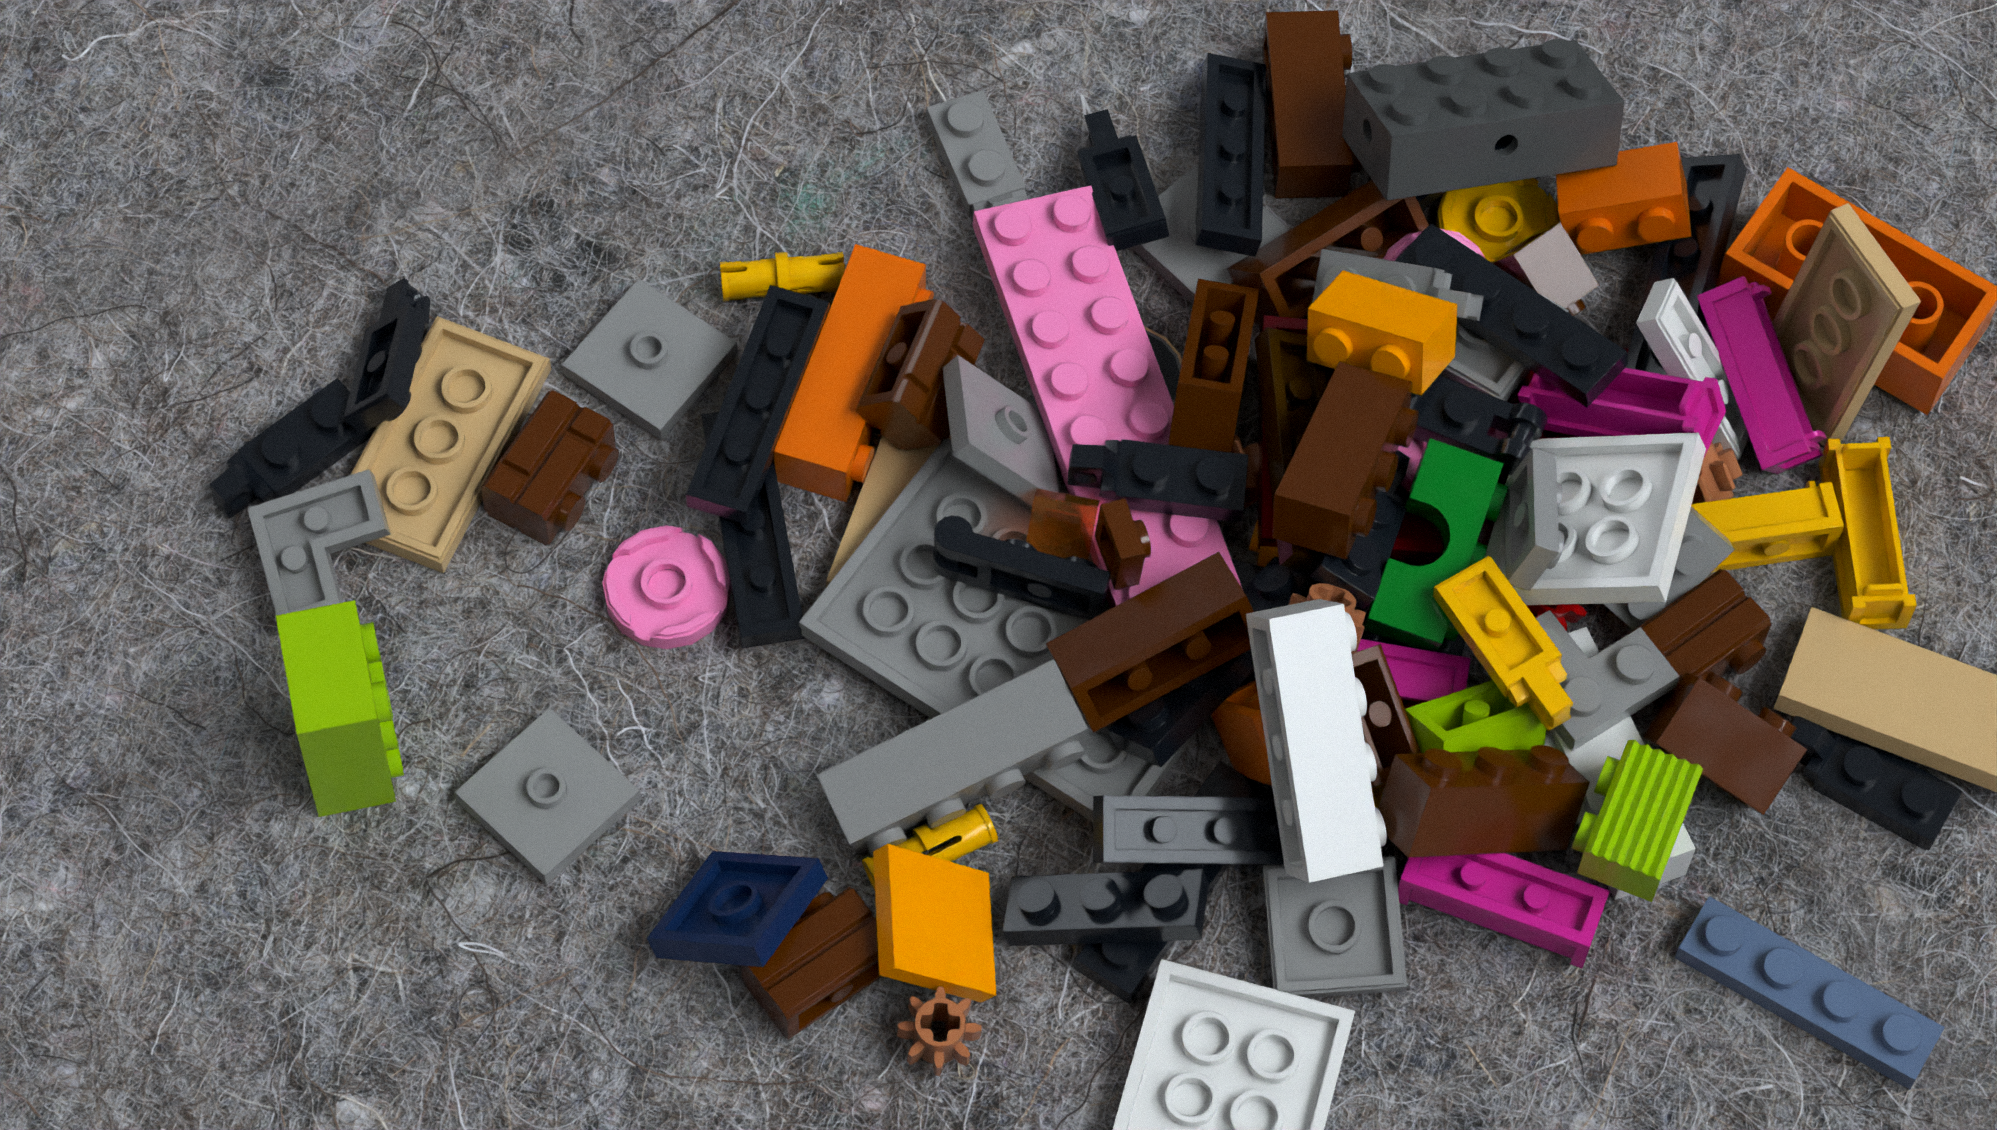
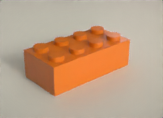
[1715,167,1997,416]

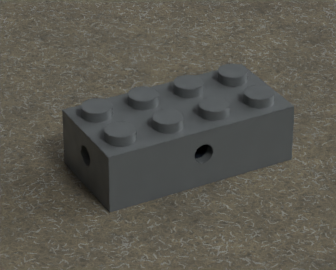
[1342,39,1624,200]

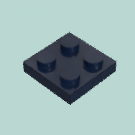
[647,851,828,967]

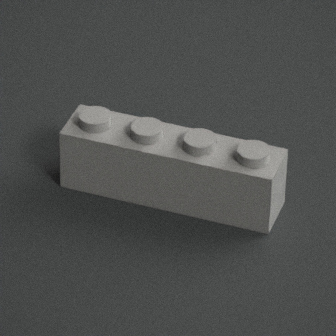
[817,659,1094,857]

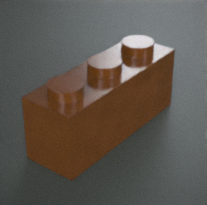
[1262,10,1362,199]
[1227,180,1429,324]
[1168,279,1260,452]
[1272,361,1419,559]
[1046,552,1254,733]
[1378,745,1590,858]

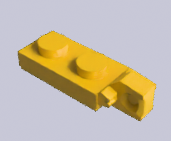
[1433,556,1573,731]

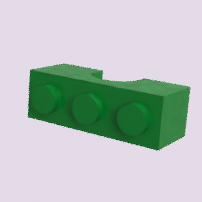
[1363,438,1508,652]

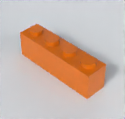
[774,244,934,502]

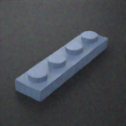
[1674,896,1945,1090]

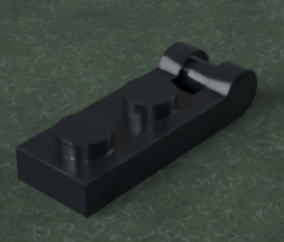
[1410,375,1547,475]
[932,515,1111,620]

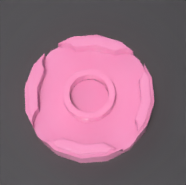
[602,525,731,649]

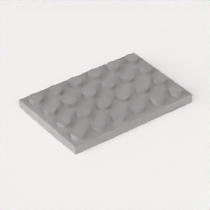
[799,438,1206,822]

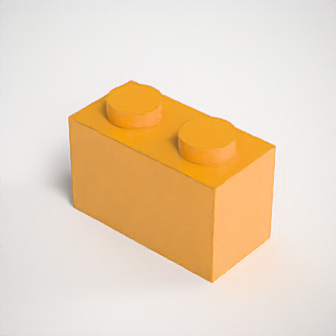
[1307,270,1457,396]

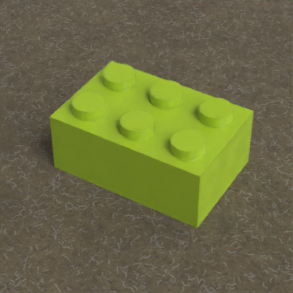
[276,600,404,817]

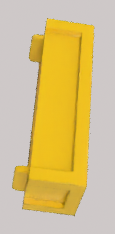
[1818,437,1917,629]
[1691,480,1844,572]

